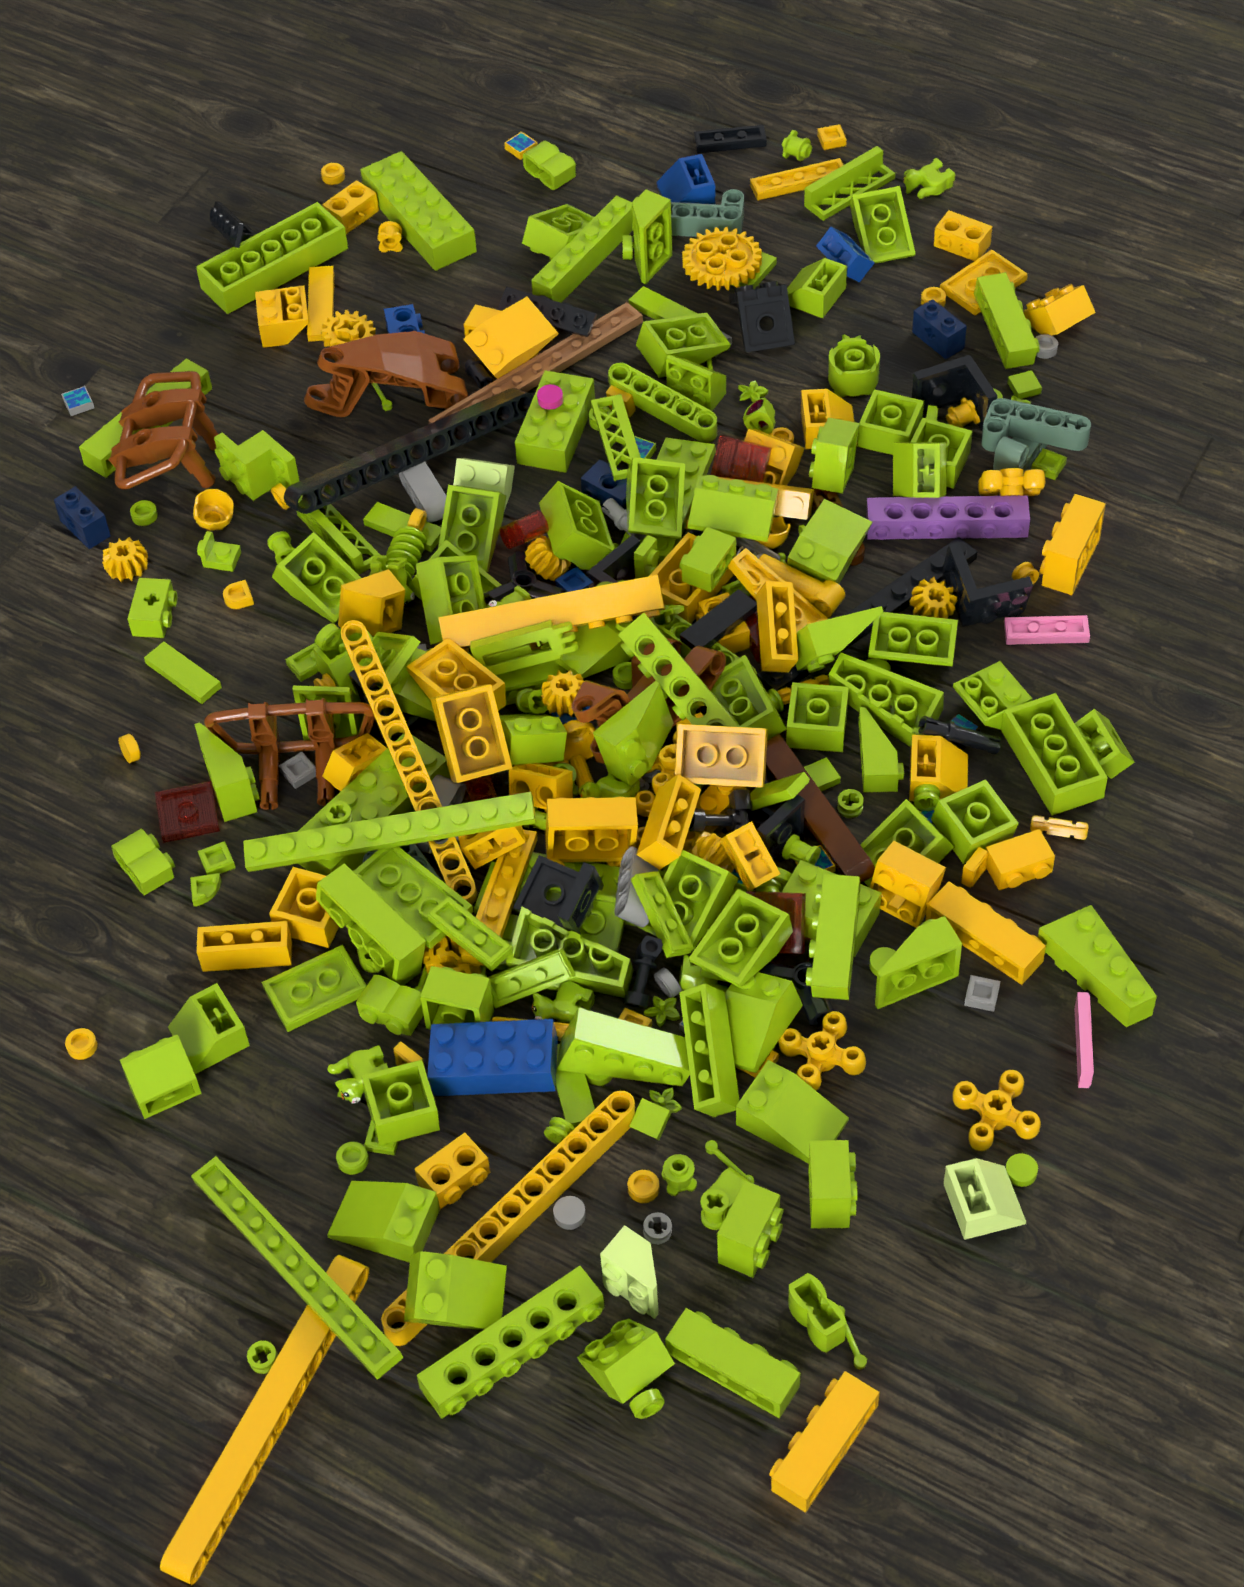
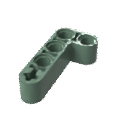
[671,189,744,237]
[981,398,1091,452]
[993,405,1047,476]

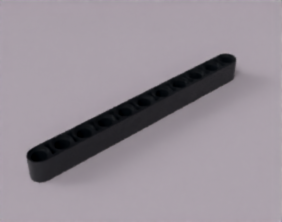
[284,388,534,514]

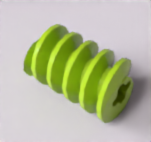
[385,526,427,585]

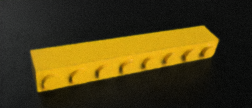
[438,575,665,653]

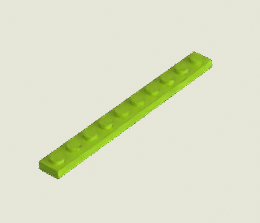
[243,792,536,872]
[191,1156,403,1380]

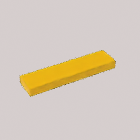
[750,158,843,201]
[307,266,334,342]

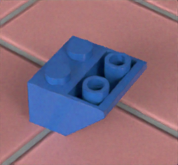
[657,154,715,204]

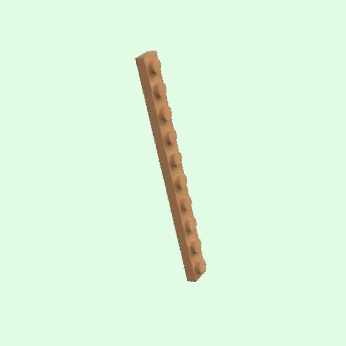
[428,302,643,433]

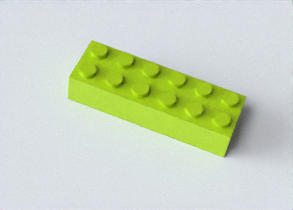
[360,151,477,271]
[196,202,348,314]
[297,734,451,876]

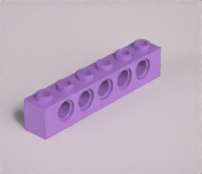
[866,496,1030,540]

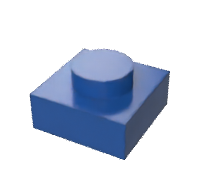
[555,566,593,593]

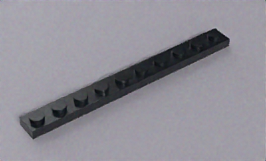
[757,537,977,691]

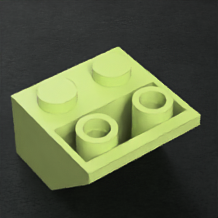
[453,458,515,511]
[944,1158,1026,1240]
[600,1225,659,1319]

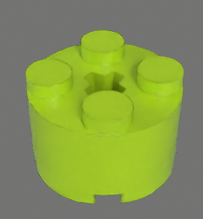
[828,338,880,397]

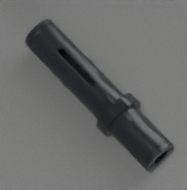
[918,716,1001,754]

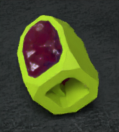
[743,397,776,434]

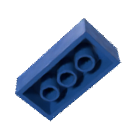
[427,1019,558,1096]

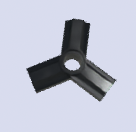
[484,551,565,606]
[761,958,834,1027]

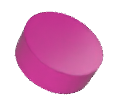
[537,385,563,410]

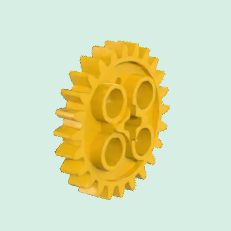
[682,227,762,291]

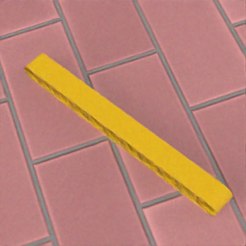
[341,620,478,905]
[381,1090,635,1346]
[160,1255,369,1585]

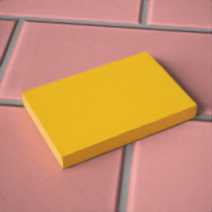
[940,250,1028,316]

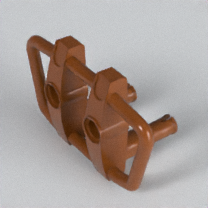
[109,371,218,490]
[204,698,375,810]

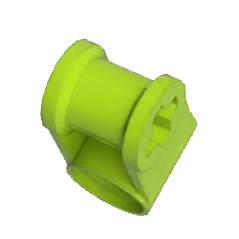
[701,1167,754,1230]

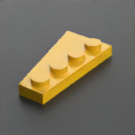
[727,548,828,633]

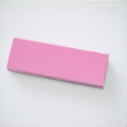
[1004,615,1090,645]
[1074,992,1094,1088]

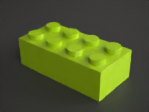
[515,370,595,473]
[1001,693,1108,816]

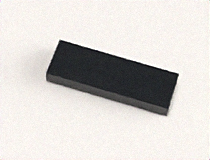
[694,125,767,153]
[680,589,757,649]

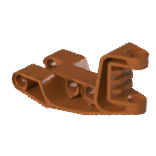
[304,331,468,417]
[571,637,726,763]

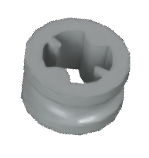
[643,1212,672,1245]

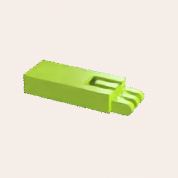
[470,620,579,675]

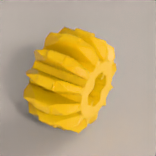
[525,535,571,581]
[102,537,148,582]
[909,577,957,619]
[541,669,584,717]
[687,831,734,873]

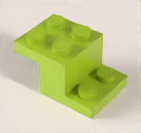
[214,430,299,501]

